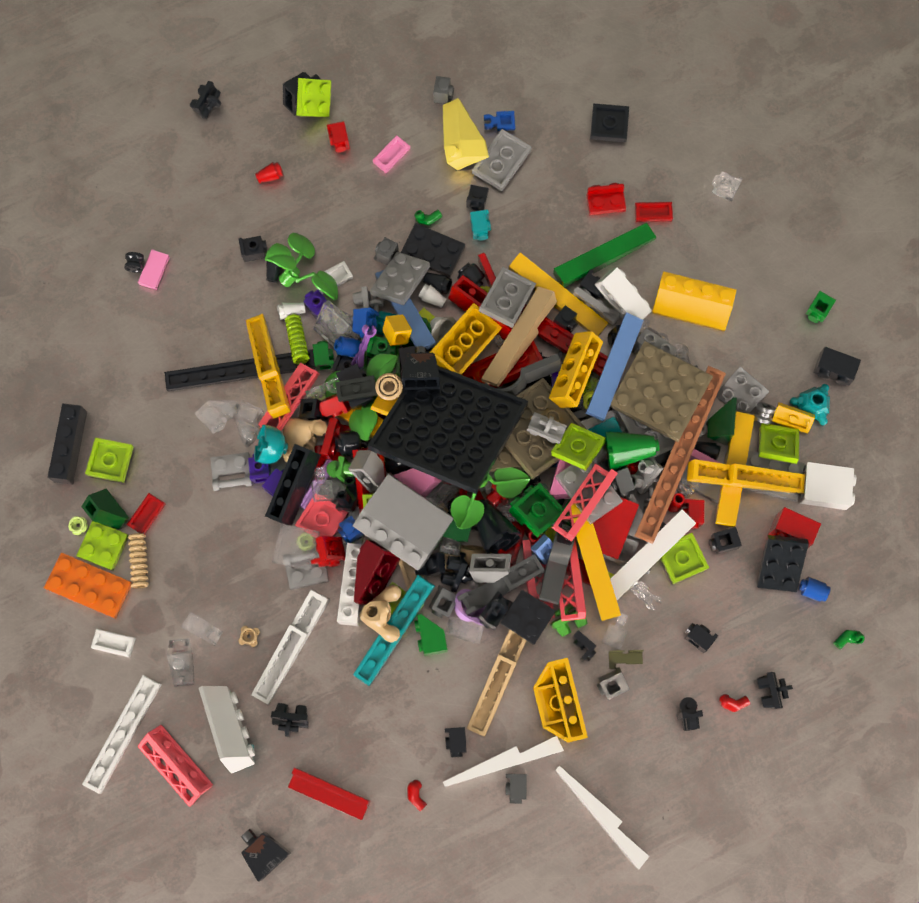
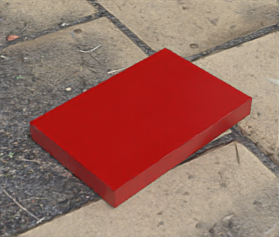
[593,497,639,560]

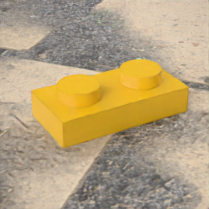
[772,402,815,434]

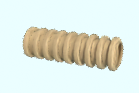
[128,533,149,589]

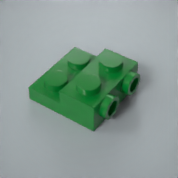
[509,483,564,537]

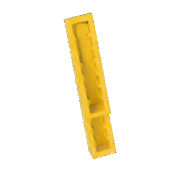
[509,253,609,337]
[246,314,291,419]
[715,411,755,528]
[687,459,805,494]
[571,504,621,621]

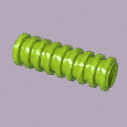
[285,314,309,364]

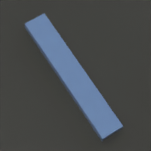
[375,270,436,350]
[585,312,644,421]

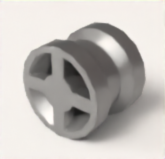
[754,402,776,424]

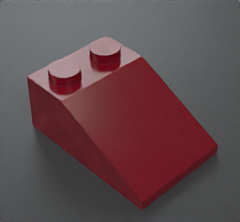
[354,539,400,605]

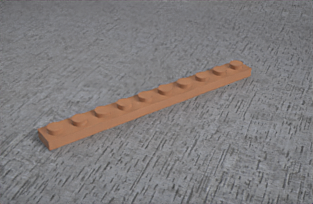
[634,366,726,544]

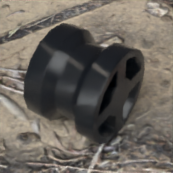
[124,252,144,273]

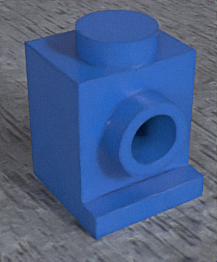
[352,307,379,338]
[337,515,364,544]

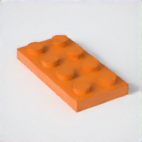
[44,553,132,619]

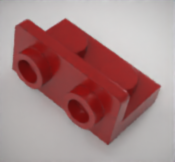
[586,183,626,216]
[320,417,351,461]
[310,536,346,567]

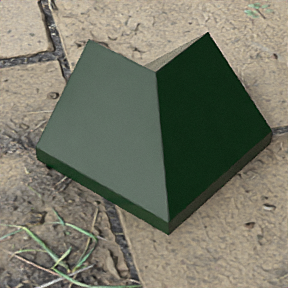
[706,397,737,445]

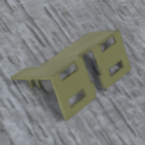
[609,650,644,669]

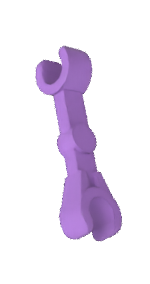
[351,324,377,368]

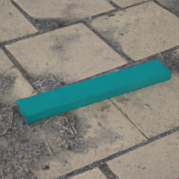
[353,575,435,686]

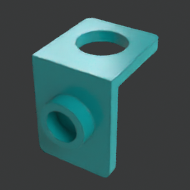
[588,417,622,437]

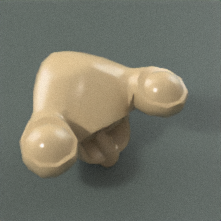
[283,418,328,462]
[359,585,401,643]

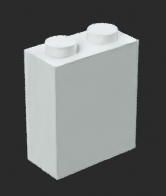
[800,462,857,510]

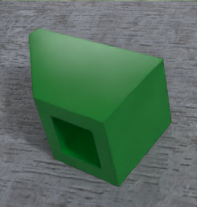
[414,614,448,656]

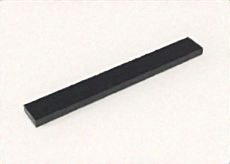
[164,349,316,392]

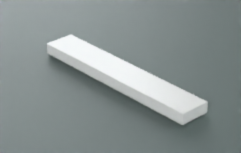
[610,510,696,600]
[82,675,162,794]

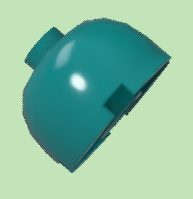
[254,425,288,464]

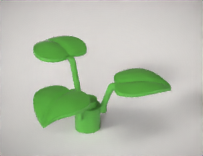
[265,233,338,301]
[324,354,398,441]
[450,467,530,529]

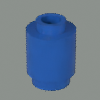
[334,336,362,357]
[799,577,831,602]

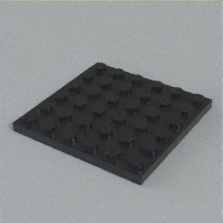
[368,366,528,494]

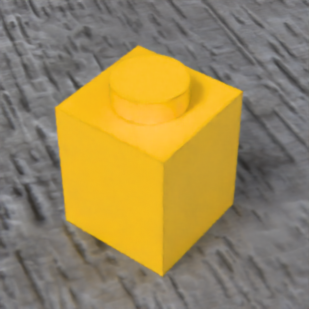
[382,314,412,346]

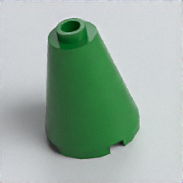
[605,431,659,470]

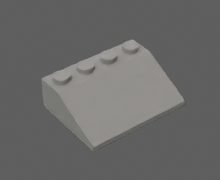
[353,474,453,571]

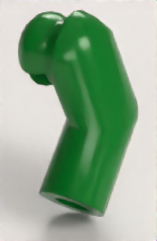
[414,209,443,225]
[833,630,865,649]

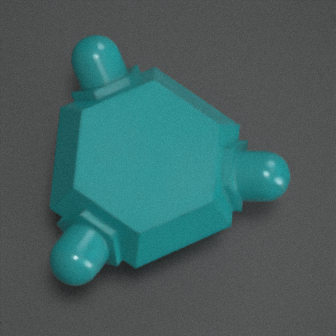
[790,384,830,425]

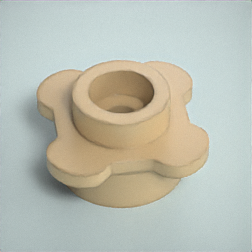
[238,626,260,647]

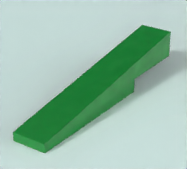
[553,223,656,288]

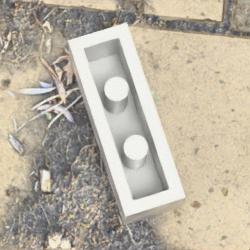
[595,267,652,320]

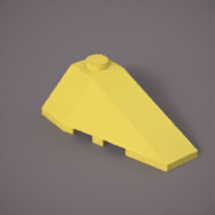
[443,98,489,170]

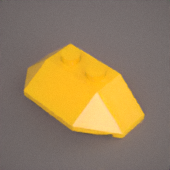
[533,658,588,743]

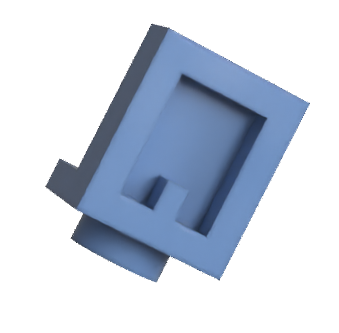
[531,535,553,565]

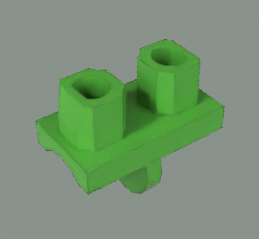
[327,456,355,484]
[550,603,588,637]

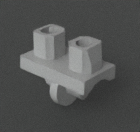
[353,286,384,312]
[527,412,567,444]
[631,456,663,494]

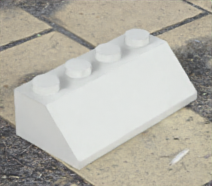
[199,686,255,774]

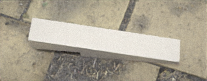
[251,590,330,705]
[443,736,564,787]
[555,766,650,869]

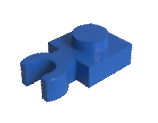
[484,111,515,131]

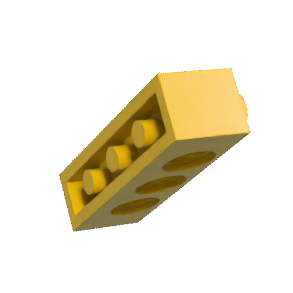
[549,331,603,408]

